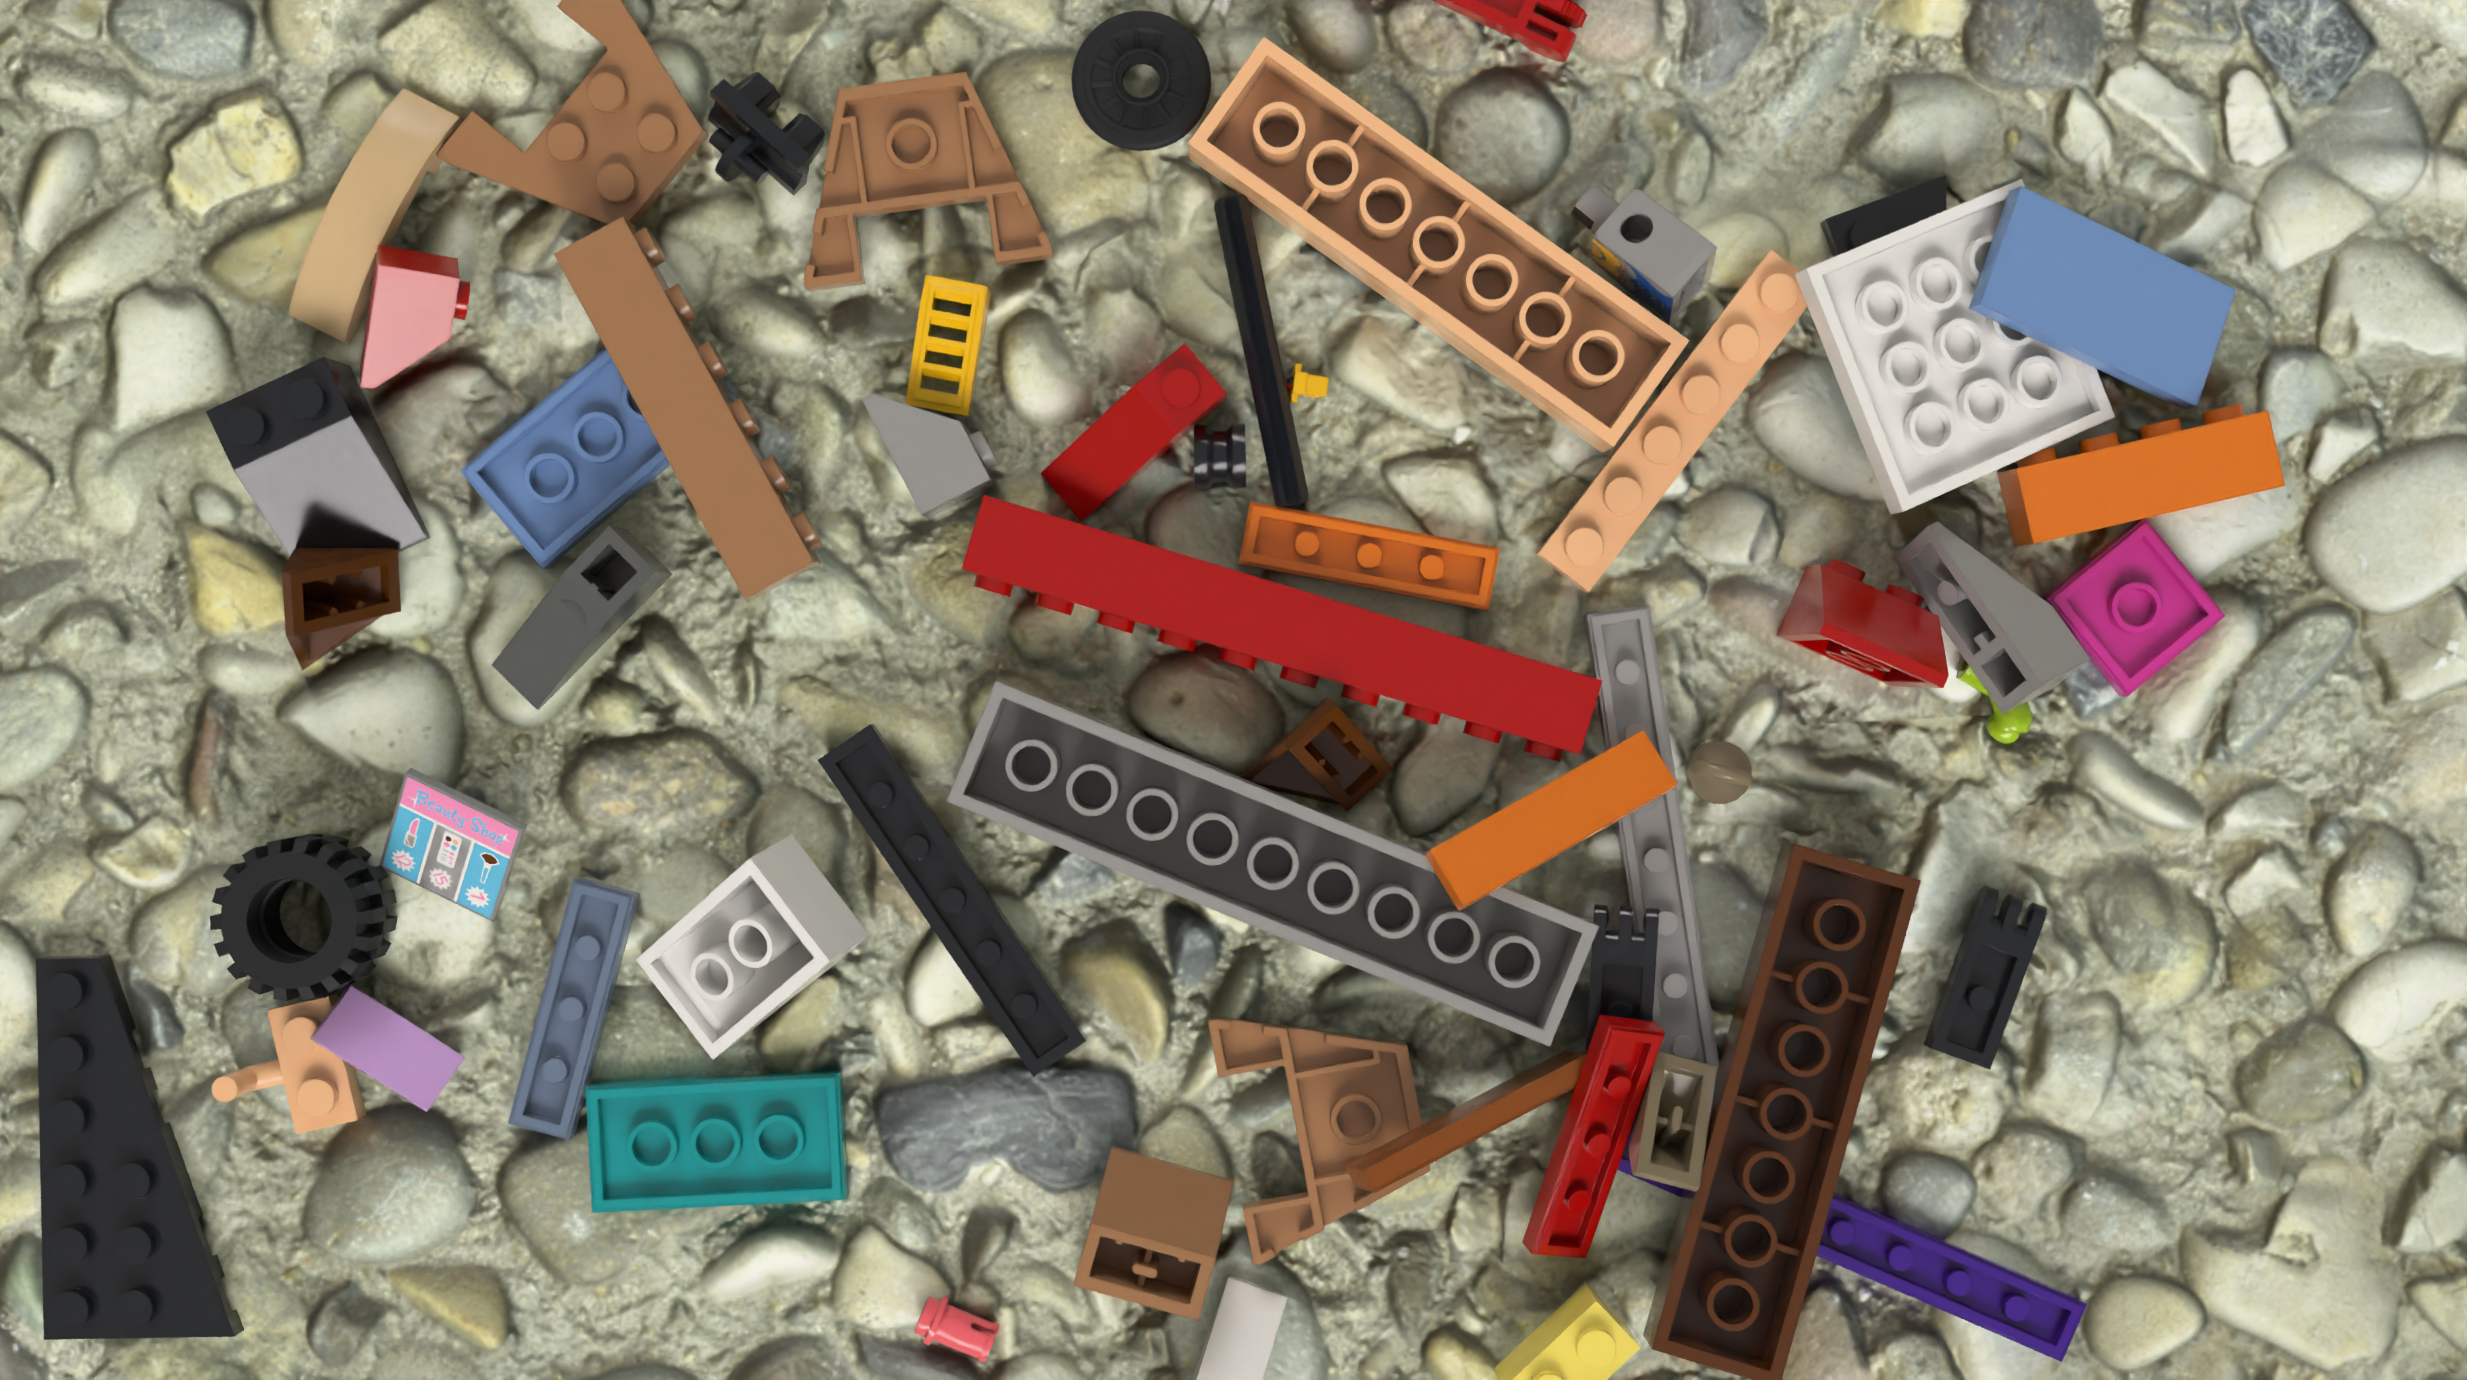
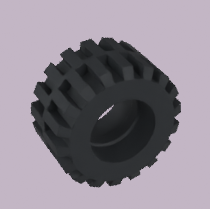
[210,834,398,1001]

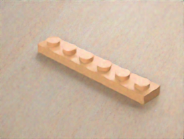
[1536,249,1808,593]

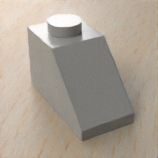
[862,394,999,518]

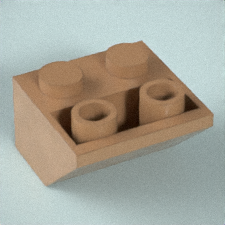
[1073,1146,1234,1321]

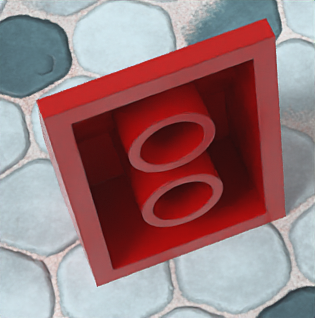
[1776,559,1949,688]

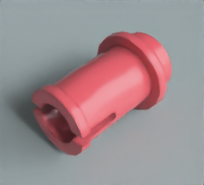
[914,1295,1000,1363]

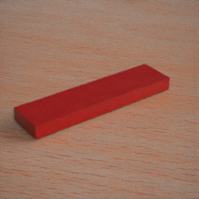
[1522,1015,1665,1259]

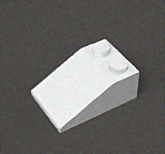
[636,834,870,1060]

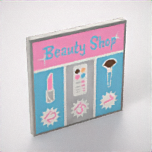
[379,768,527,922]

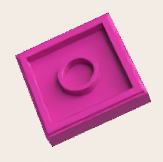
[2042,518,2225,697]

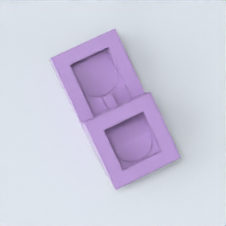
[310,985,465,1112]

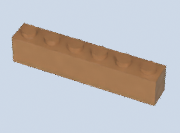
[554,217,823,599]

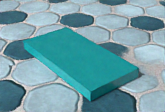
[585,1070,849,1213]

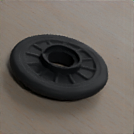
[1071,11,1211,151]

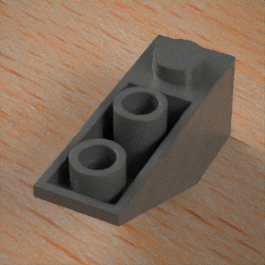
[492,526,672,710]

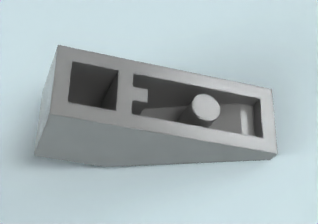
[1893,521,2091,714]

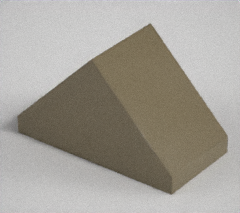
[1627,1051,1717,1192]

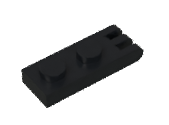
[1924,885,2047,1070]
[1586,904,1659,1054]

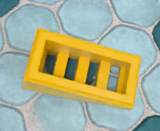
[905,275,992,417]

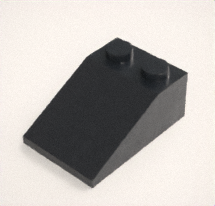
[206,357,430,556]

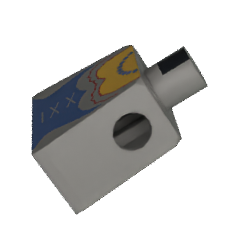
[1571,184,1717,326]

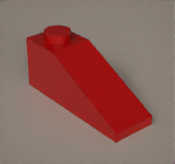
[1040,343,1227,522]

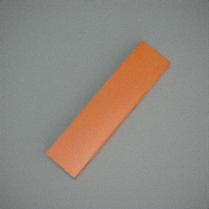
[1238,501,1500,611]
[1425,730,1678,911]

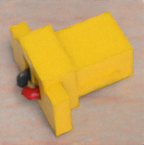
[1286,363,1329,404]

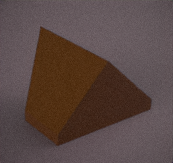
[282,548,401,671]
[1241,697,1393,812]

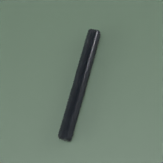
[1214,194,1309,507]

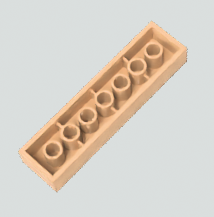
[1188,37,1690,453]

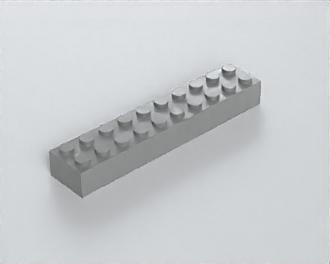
[946,680,1599,1047]

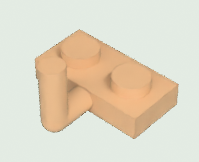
[212,993,366,1134]

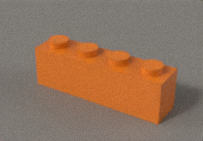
[1997,403,2285,547]

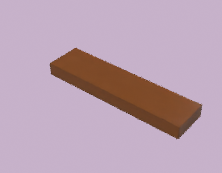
[1345,1051,1586,1193]

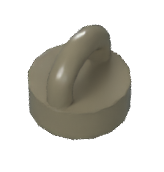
[1685,741,1753,804]

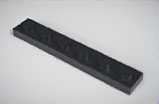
[818,724,1088,1077]

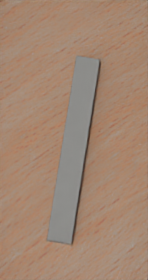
[1584,605,1719,1074]

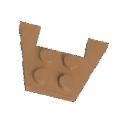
[436,0,708,225]
[803,72,1054,292]
[1208,1016,1430,1265]

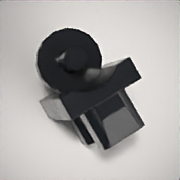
[708,72,825,196]

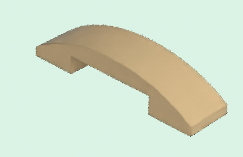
[288,88,464,345]

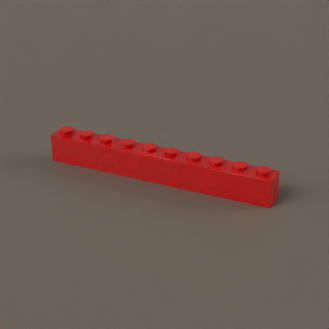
[962,495,1602,762]

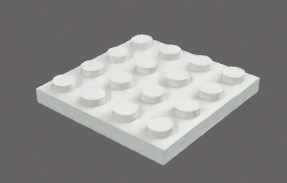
[1794,179,2115,515]

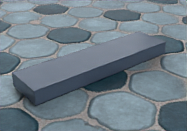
[508,877,640,1140]

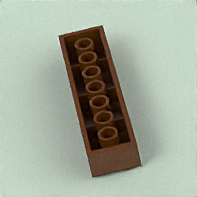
[1643,844,1921,1380]

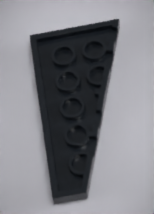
[36,955,244,1340]

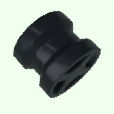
[1194,424,1246,489]

